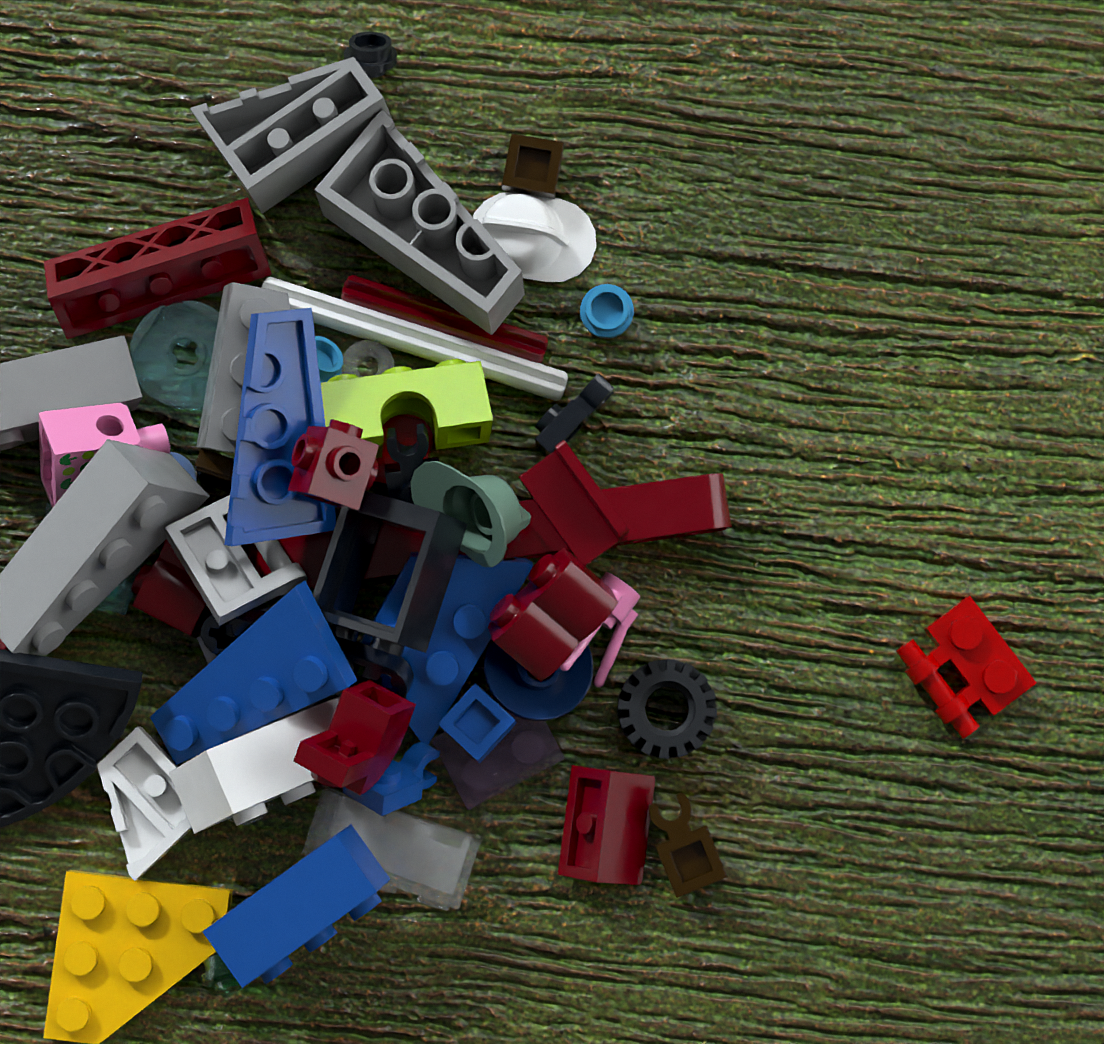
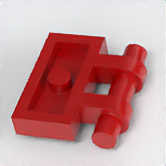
[896,596,1037,739]

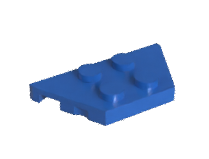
[360,552,533,745]

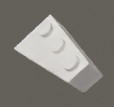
[169,696,341,834]

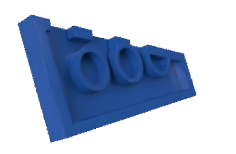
[224,308,337,547]
[150,580,357,765]

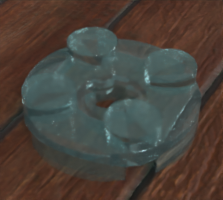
[130,301,219,410]

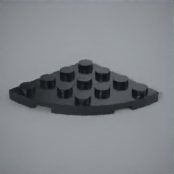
[0,649,143,828]

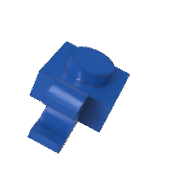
[343,742,440,816]

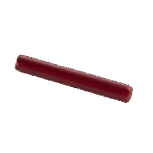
[341,275,548,364]

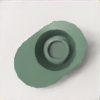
[411,461,531,567]

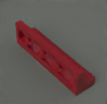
[44,197,272,339]

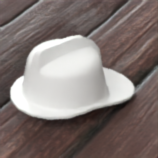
[473,192,596,282]

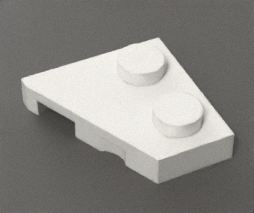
[97,727,192,881]

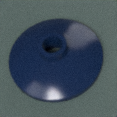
[484,639,593,721]

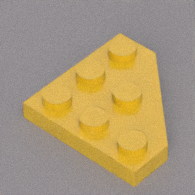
[43,870,233,1044]

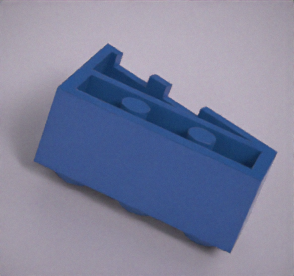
[202,824,390,988]

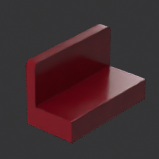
[519,440,629,566]
[557,765,655,885]

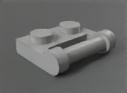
[165,495,308,626]

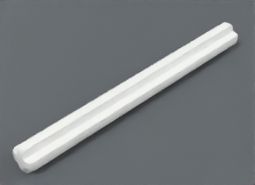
[261,277,568,401]

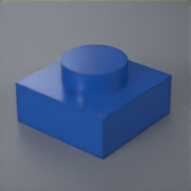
[438,683,517,763]

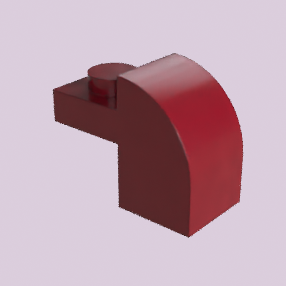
[293,680,416,796]

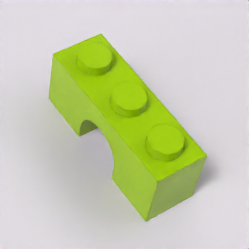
[321,359,493,458]

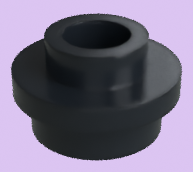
[344,31,397,78]

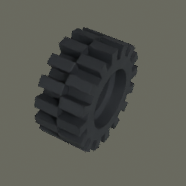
[617,659,718,759]

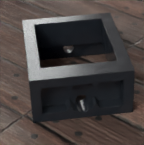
[313,491,468,657]

